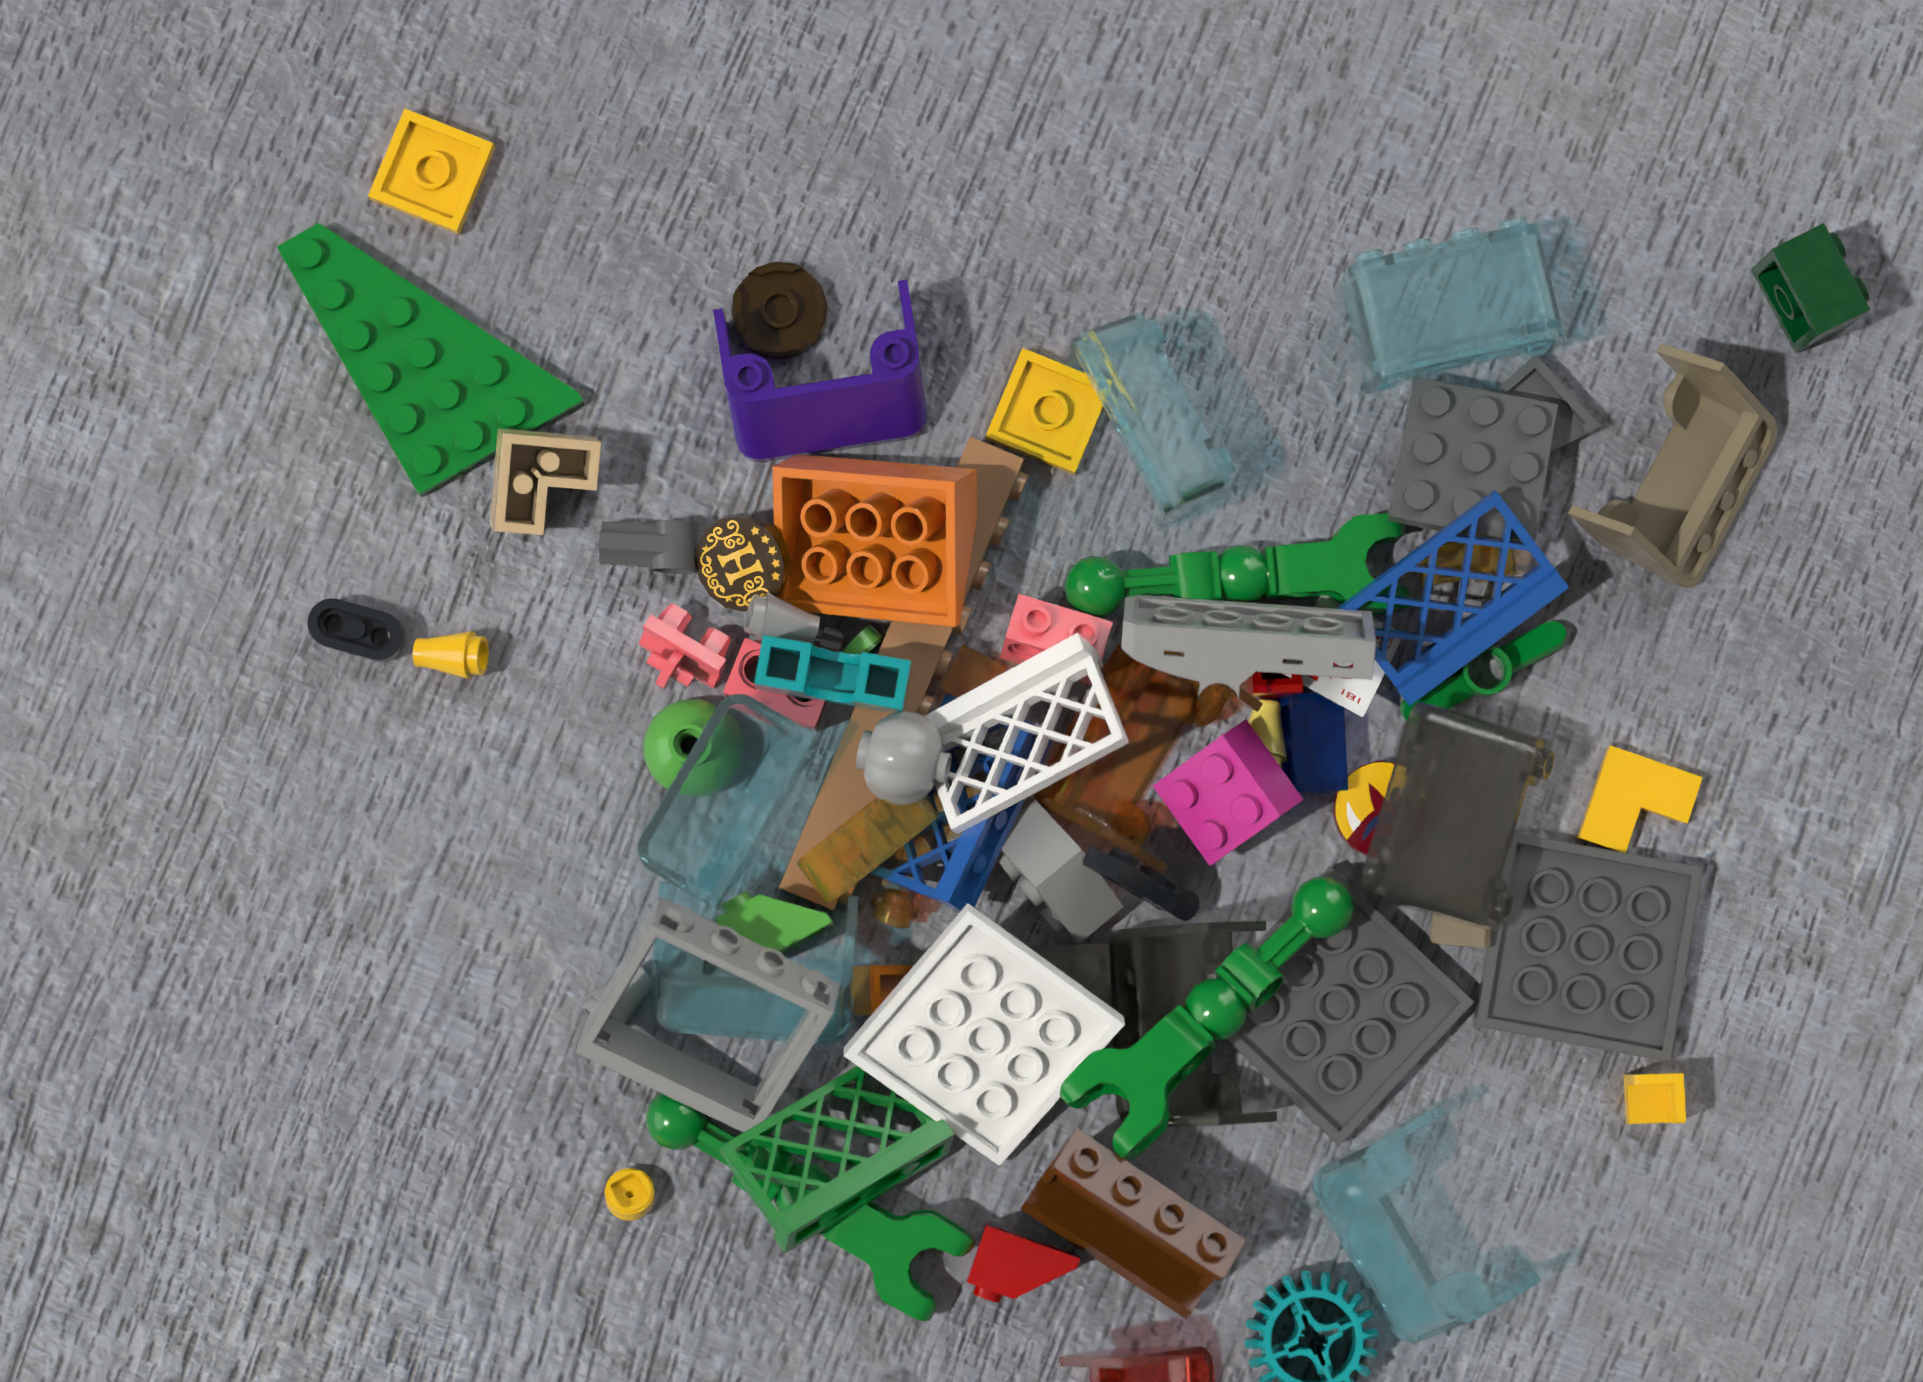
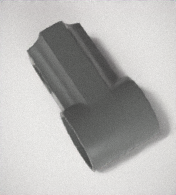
[599,520,698,574]

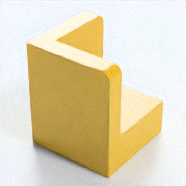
[1623,1073,1686,1124]

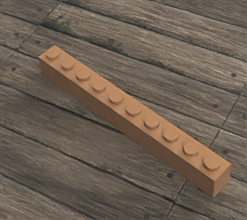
[779,436,1029,912]

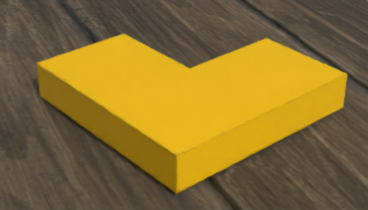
[1577,745,1703,853]

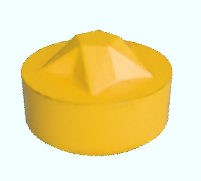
[605,1168,655,1221]

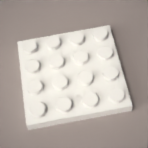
[844,904,1125,1166]

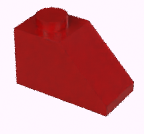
[966,1223,1080,1304]

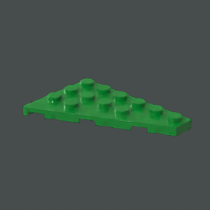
[276,223,585,497]

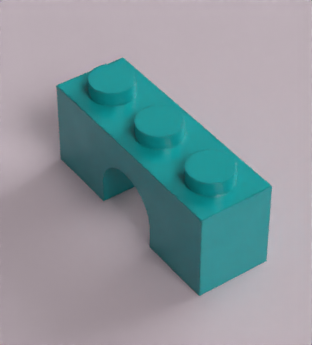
[754,635,912,713]

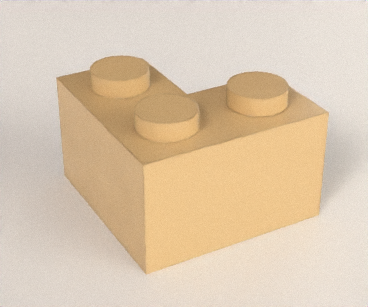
[489,428,601,535]

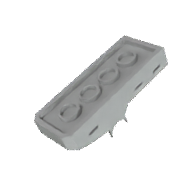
[1121,595,1376,703]

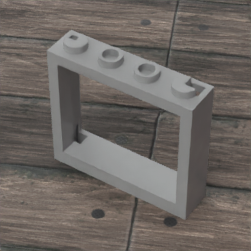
[576,897,840,1133]

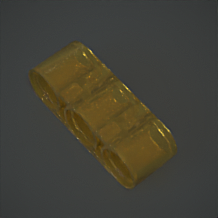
[796,797,939,903]

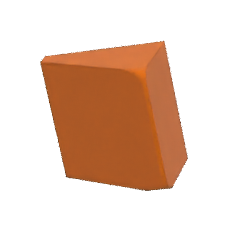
[853,965,913,1016]

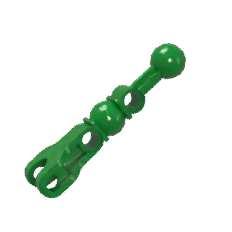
[1065,514,1411,618]
[1060,877,1354,1161]
[646,1093,976,1321]

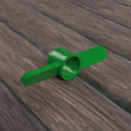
[1400,621,1567,725]

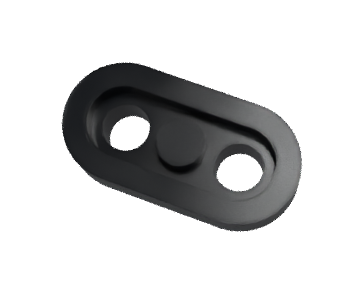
[307,598,406,662]

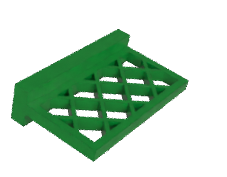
[719,1066,954,1253]

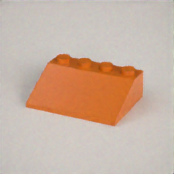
[772,454,977,627]

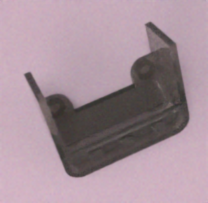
[1108,921,1277,1127]

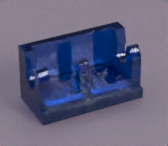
[1277,693,1348,795]

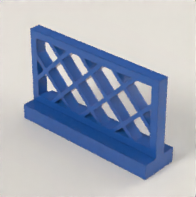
[1336,490,1569,706]
[863,694,1053,913]

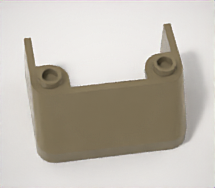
[1568,343,1777,588]

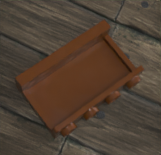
[1020,1128,1246,1319]

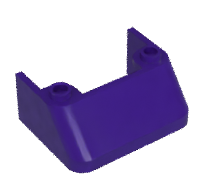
[713,280,927,462]

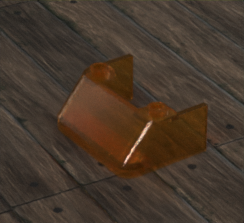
[1034,642,1263,874]

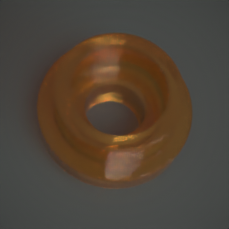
[871,888,920,928]

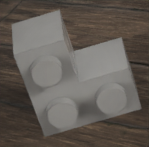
[997,799,1124,944]

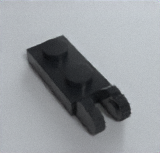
[1082,846,1200,922]

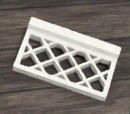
[925,633,1129,834]

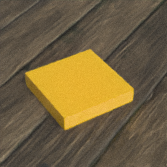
[368,108,496,235]
[985,348,1112,476]

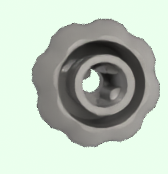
[856,711,952,806]

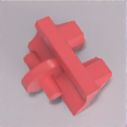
[639,603,731,690]

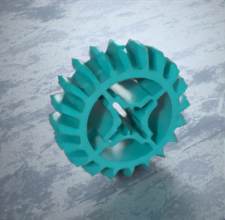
[1244,1270,1379,1382]

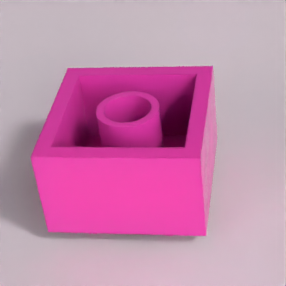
[1153,720,1304,866]

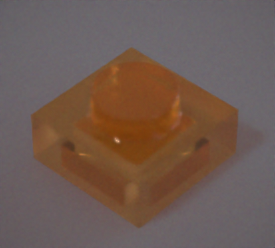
[940,644,1006,698]

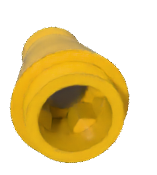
[413,631,489,680]

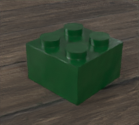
[1751,223,1870,354]

